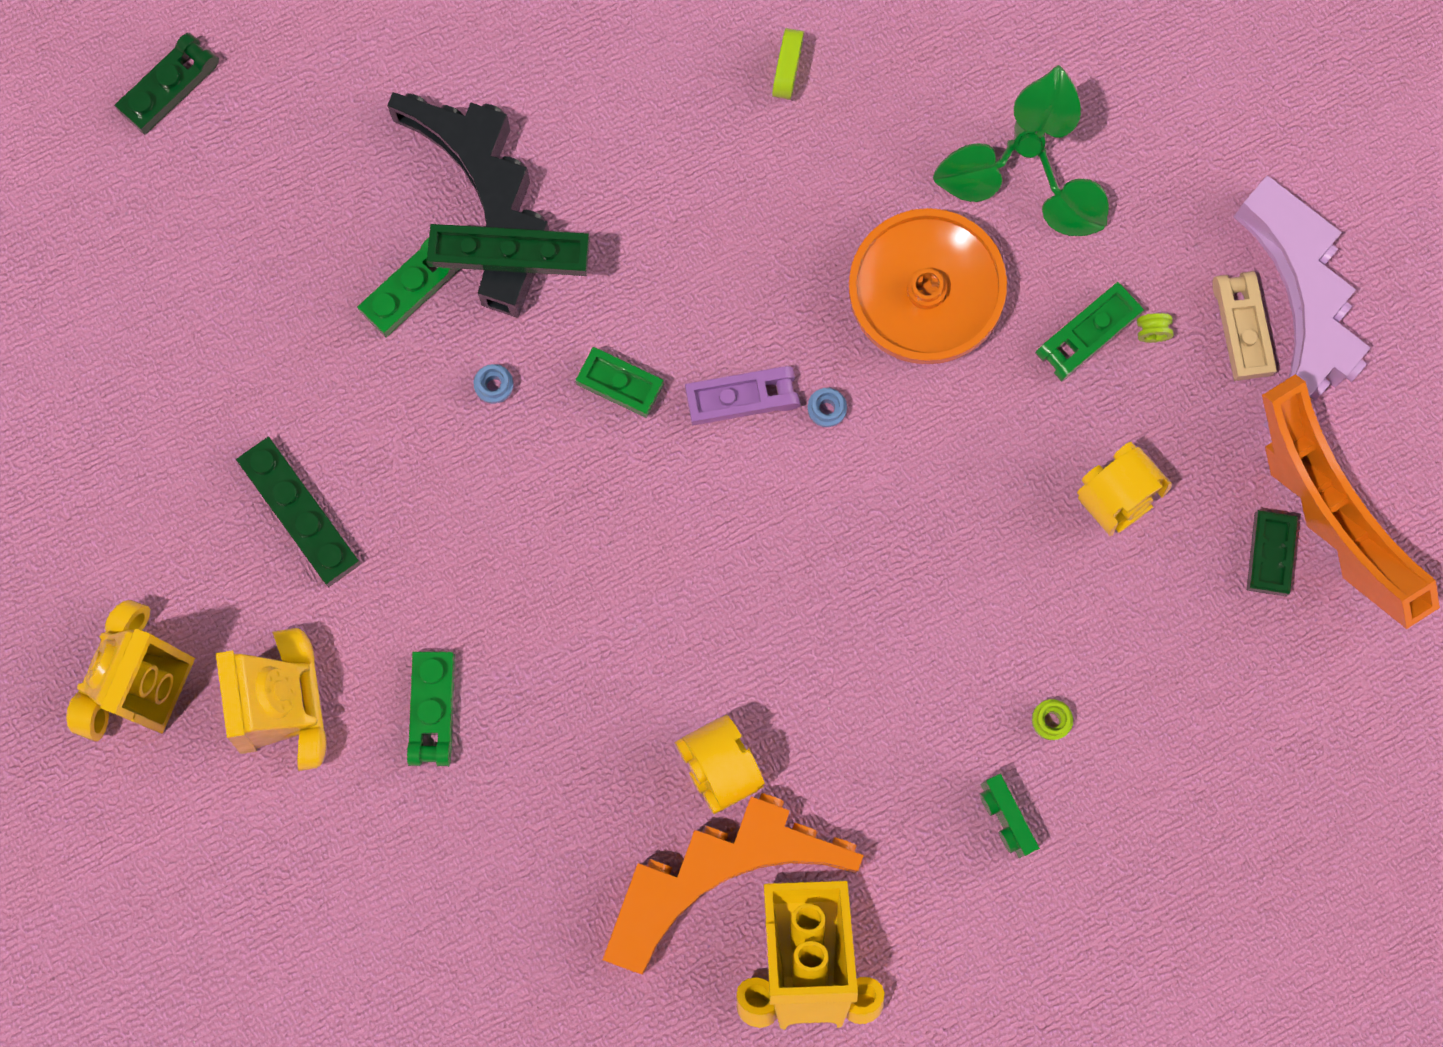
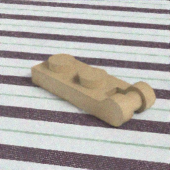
[1213,271,1277,381]

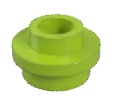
[1032,699,1073,741]

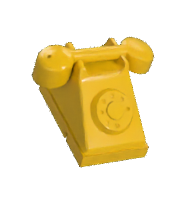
[66,600,195,742]
[216,628,327,771]
[736,881,885,1030]

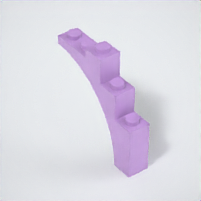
[1234,175,1371,430]

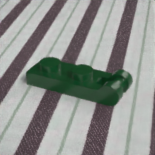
[114,33,219,135]

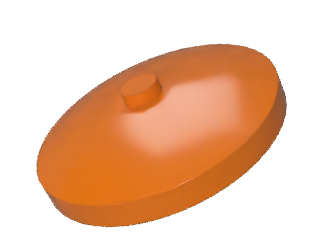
[849,208,1007,364]

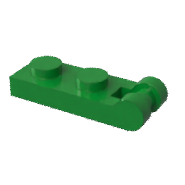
[357,238,460,338]
[1035,282,1144,382]
[407,652,455,767]

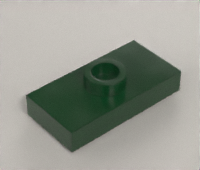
[1246,510,1298,597]

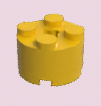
[1077,442,1172,536]
[674,714,765,815]

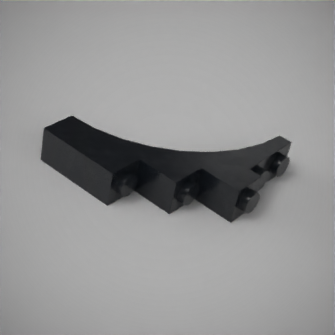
[387,92,549,318]

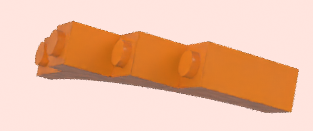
[1262,374,1440,629]
[602,793,864,975]

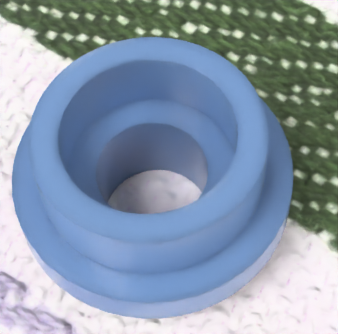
[474,364,513,404]
[807,388,847,427]

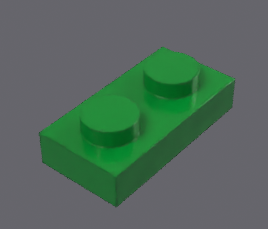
[575,347,664,418]
[979,773,1040,858]

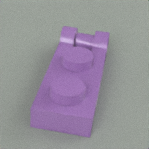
[685,366,801,426]

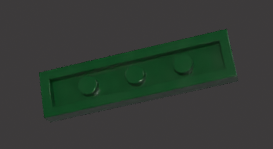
[427,224,590,276]
[236,436,361,587]

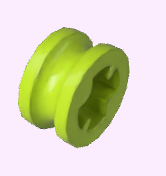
[1137,313,1174,343]

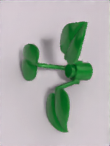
[933,65,1109,236]

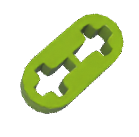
[772,28,804,100]

